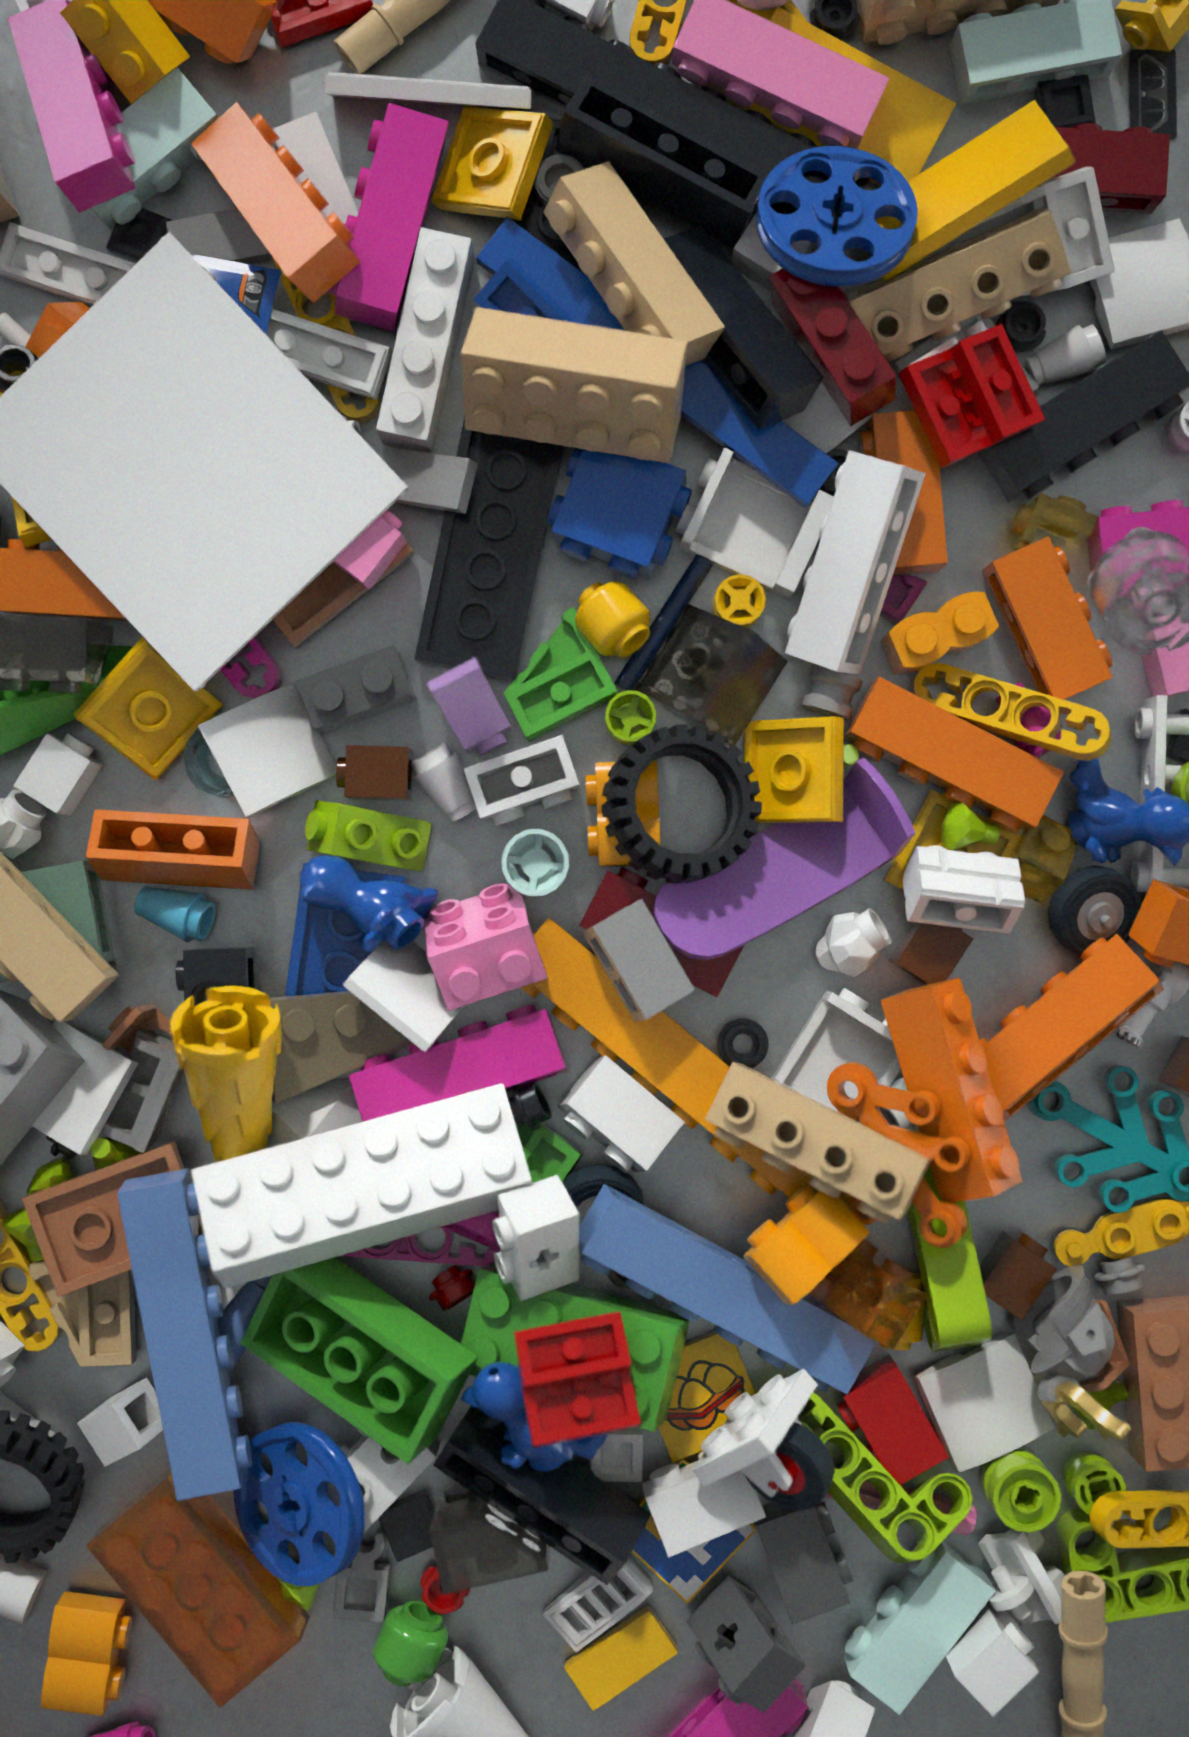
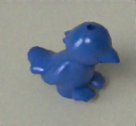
[1069,758,1189,867]
[299,855,438,953]
[460,1362,609,1471]

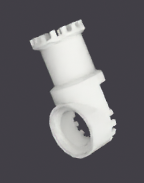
[1112,961,1189,1049]

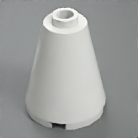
[390,1646,529,1737]

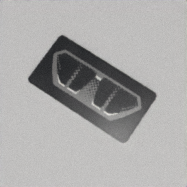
[1129,49,1177,139]

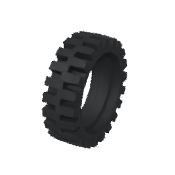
[602,724,762,884]
[0,1410,85,1563]

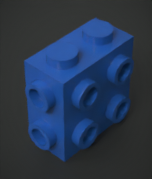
[547,448,692,579]

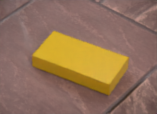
[564,1604,678,1711]

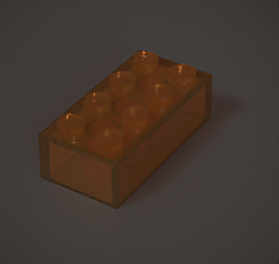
[86,1468,310,1708]

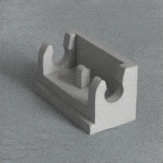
[583,899,695,1022]
[100,1028,184,1153]

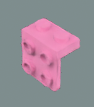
[424,883,548,1011]

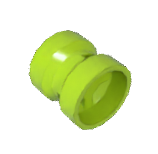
[605,690,657,746]
[1062,1451,1126,1515]

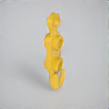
[1053,1198,1189,1266]

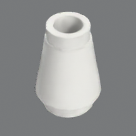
[1025,324,1107,385]
[410,743,476,822]

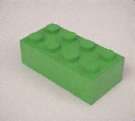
[240,1257,478,1465]
[461,1262,690,1432]

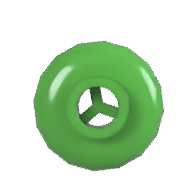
[373,1600,448,1687]

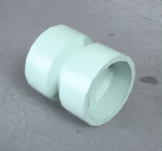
[502,829,570,896]

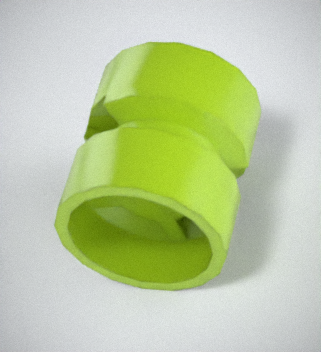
[978,1446,1061,1533]

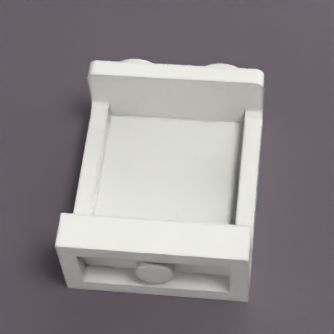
[675,448,834,600]
[771,988,901,1124]

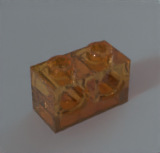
[809,1238,927,1349]

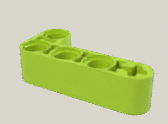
[907,1165,992,1352]
[801,1392,973,1564]
[1056,1508,1189,1623]

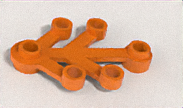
[827,1062,971,1248]

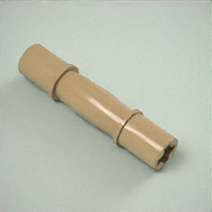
[333,0,450,74]
[1059,1571,1108,1737]

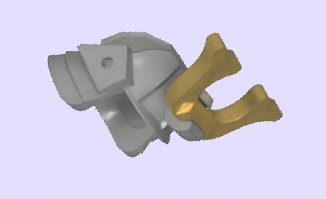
[1008,1265,1131,1440]

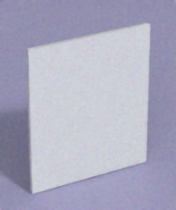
[0,232,409,692]

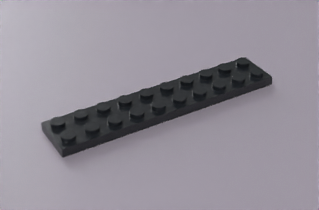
[414,180,587,681]

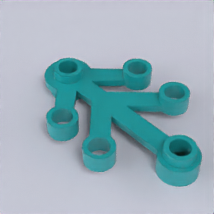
[1027,1065,1189,1213]

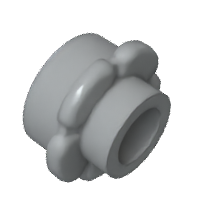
[1094,1256,1146,1295]

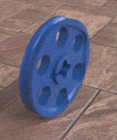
[756,146,918,286]
[233,1422,365,1586]

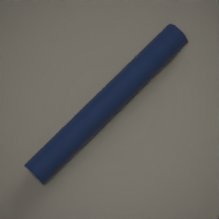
[614,555,713,691]

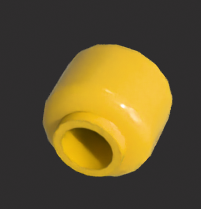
[575,581,651,658]

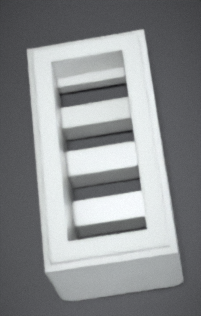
[542,1555,653,1653]

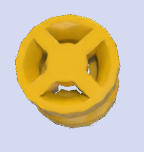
[712,574,766,631]

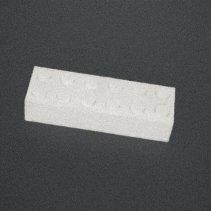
[191,1083,532,1289]

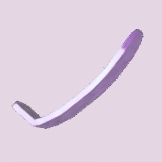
[653,757,916,960]

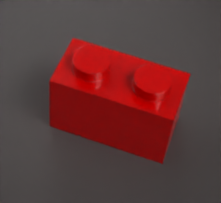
[836,1354,949,1485]

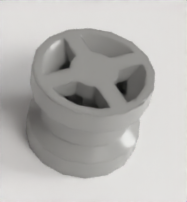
[801,666,863,721]

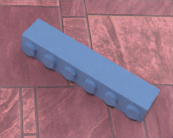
[117,1168,252,1501]
[579,1184,878,1394]

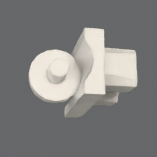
[978,1528,1064,1625]

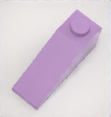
[427,658,512,756]

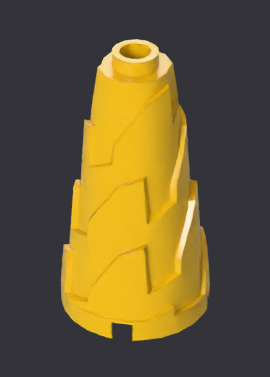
[170,986,282,1163]

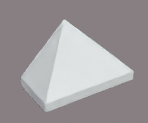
[268,1078,363,1143]

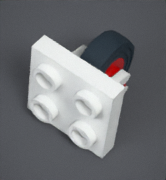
[692,1369,835,1511]

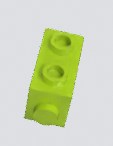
[305,800,431,871]

